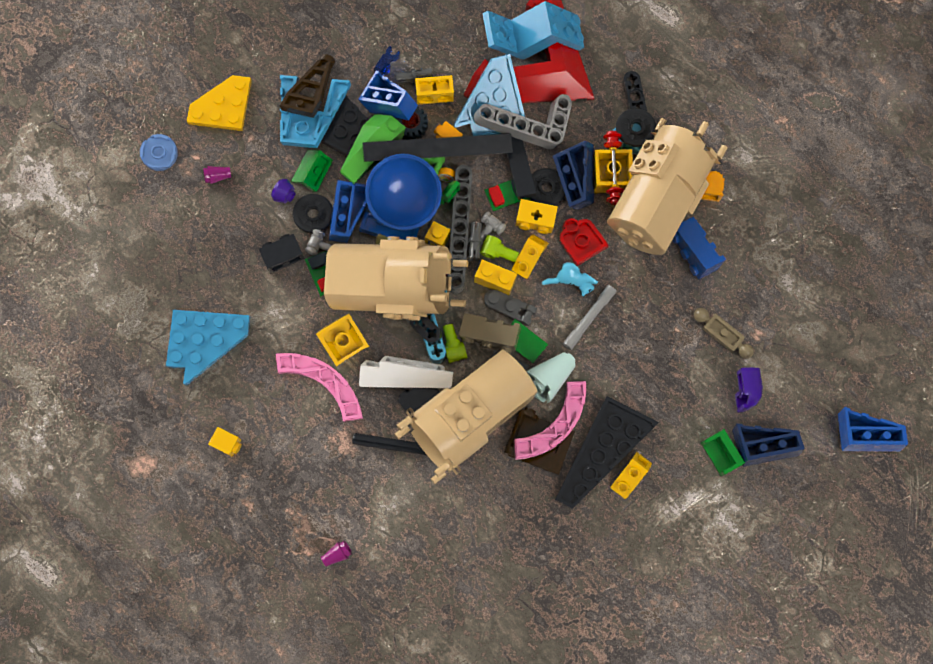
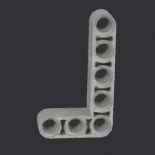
[474,94,572,149]

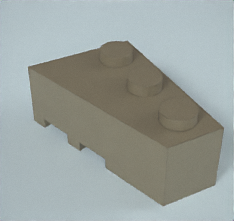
[459,313,521,353]

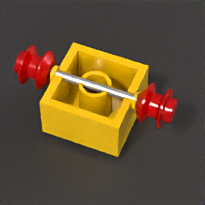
[594,131,633,205]

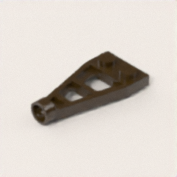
[279,54,335,118]

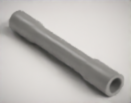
[562,285,617,350]

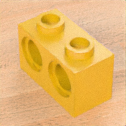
[415,75,454,105]

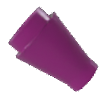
[203,166,231,185]
[321,541,352,567]

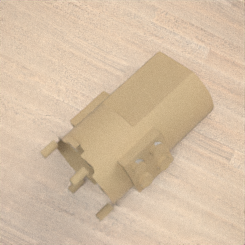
[607,118,727,255]
[324,236,468,321]
[395,349,538,484]

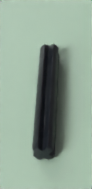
[352,433,427,455]

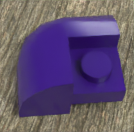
[735,367,763,413]

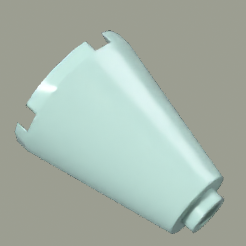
[526,352,576,403]

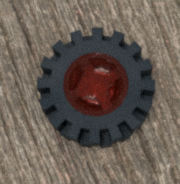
[395,106,428,140]

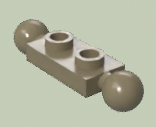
[693,307,754,359]

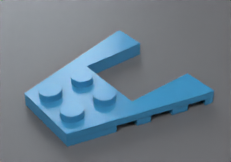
[280,75,351,148]

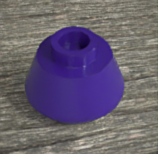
[271,179,296,203]

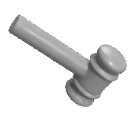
[467,211,506,251]
[305,229,332,255]

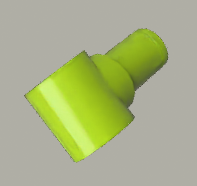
[480,235,519,263]
[443,324,468,363]

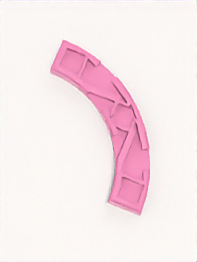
[276,353,363,422]
[514,381,586,460]

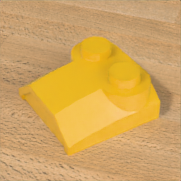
[316,313,369,367]

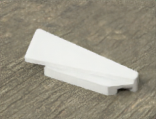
[359,356,453,388]

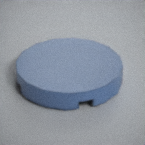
[140,134,178,171]

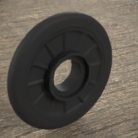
[616,108,656,147]
[530,168,565,206]
[292,194,333,233]

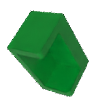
[701,429,745,477]

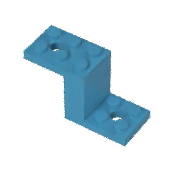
[483,1,584,60]

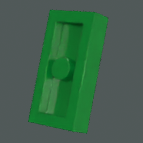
[291,150,333,192]

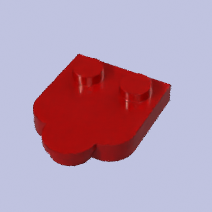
[560,218,609,266]

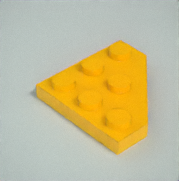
[187,75,252,131]

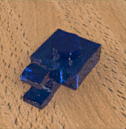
[374,46,400,76]

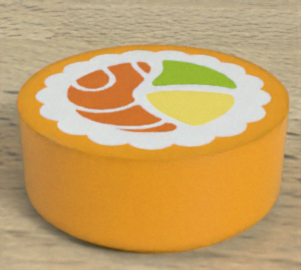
[438,167,455,183]

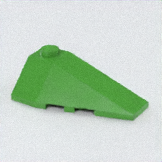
[340,114,406,184]

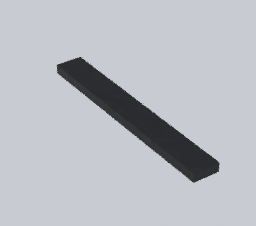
[362,134,513,162]

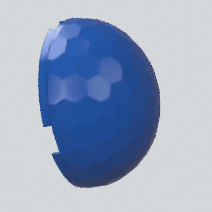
[365,154,442,231]

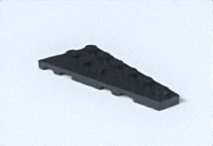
[321,95,381,170]
[555,396,659,509]

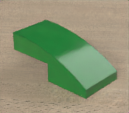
[440,181,460,205]

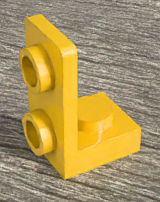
[512,234,549,279]
[611,451,652,499]

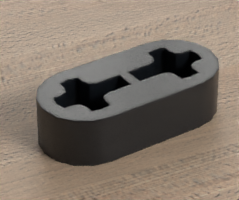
[409,317,442,344]

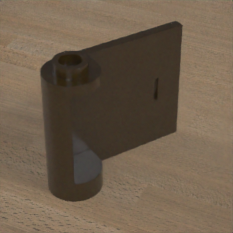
[504,407,575,475]

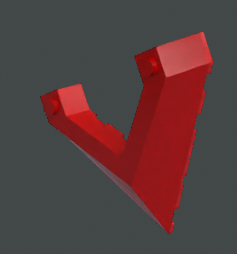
[463,0,594,103]

